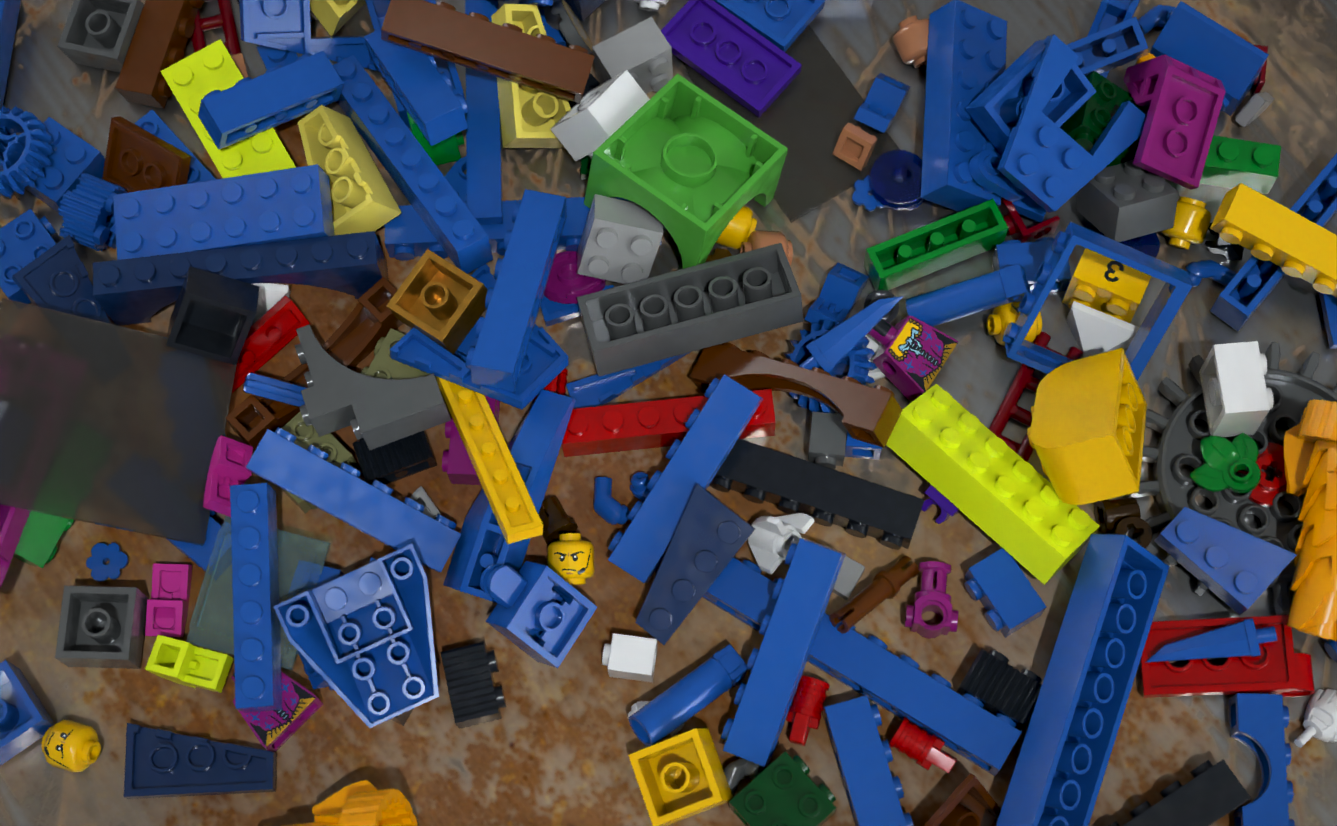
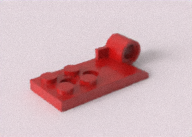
[1140,615,1315,698]

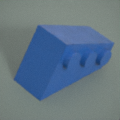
[1154,507,1297,615]

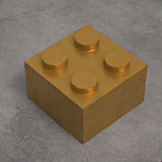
[386,249,488,354]

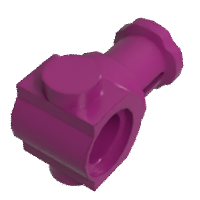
[904,561,958,639]

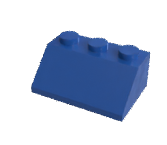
[1150,1,1269,116]

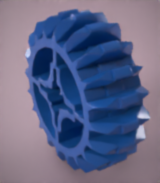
[0,106,55,198]
[784,320,877,414]

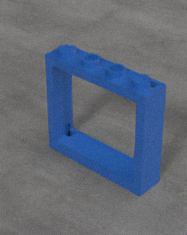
[1002,222,1193,381]

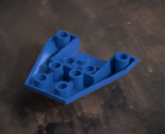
[273,544,439,728]

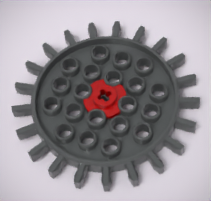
[1126,342,1337,616]

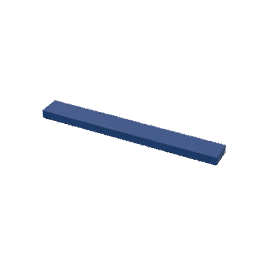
[465,0,503,225]

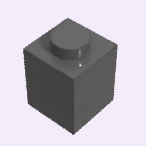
[808,412,847,469]

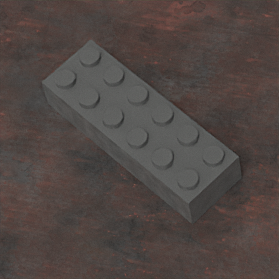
[577,243,803,377]

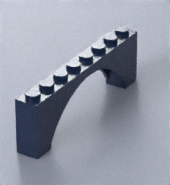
[93,231,389,326]

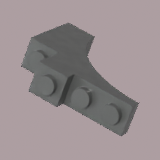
[295,325,451,450]

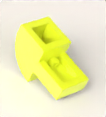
[145,635,234,693]

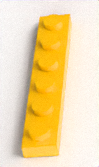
[437,377,543,544]

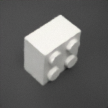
[550,70,650,161]
[1199,341,1273,437]

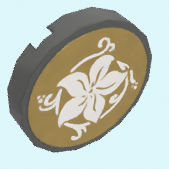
[550,0,593,55]

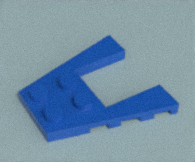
[239,0,377,70]
[997,34,1147,213]
[390,264,569,410]
[540,285,690,409]

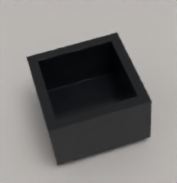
[166,266,259,365]

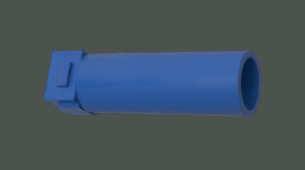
[906,263,1031,327]
[629,644,749,747]

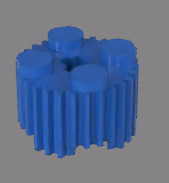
[58,173,127,252]

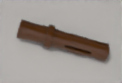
[830,556,919,634]

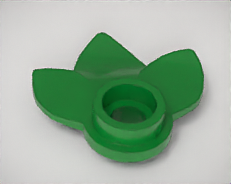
[1190,433,1261,493]

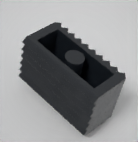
[353,431,437,485]
[441,642,506,729]
[956,649,1042,731]

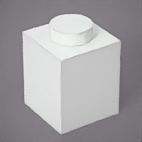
[602,633,658,683]

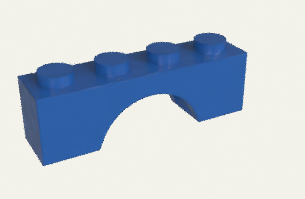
[1228,693,1295,826]

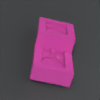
[203,435,253,517]
[145,563,192,637]

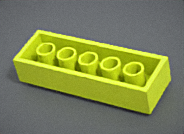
[161,39,296,178]
[886,384,1100,585]

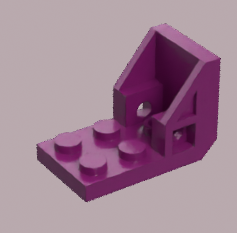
[1123,54,1226,190]

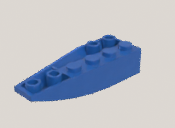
[443,389,576,603]

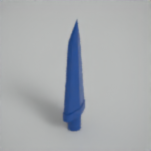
[799,296,904,373]
[1145,618,1277,663]

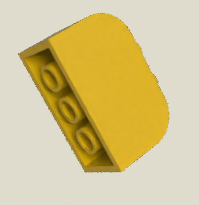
[1027,348,1147,505]

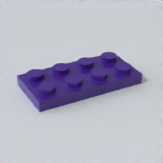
[661,0,802,117]

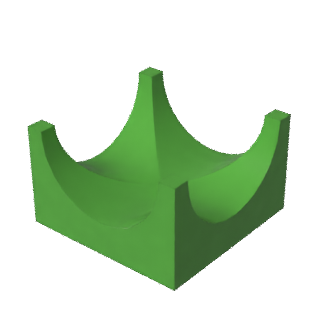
[584,73,788,269]

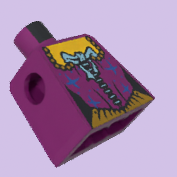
[868,315,958,401]
[231,672,323,753]

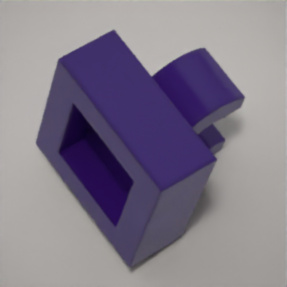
[921,485,961,524]

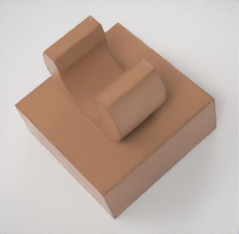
[832,122,878,171]

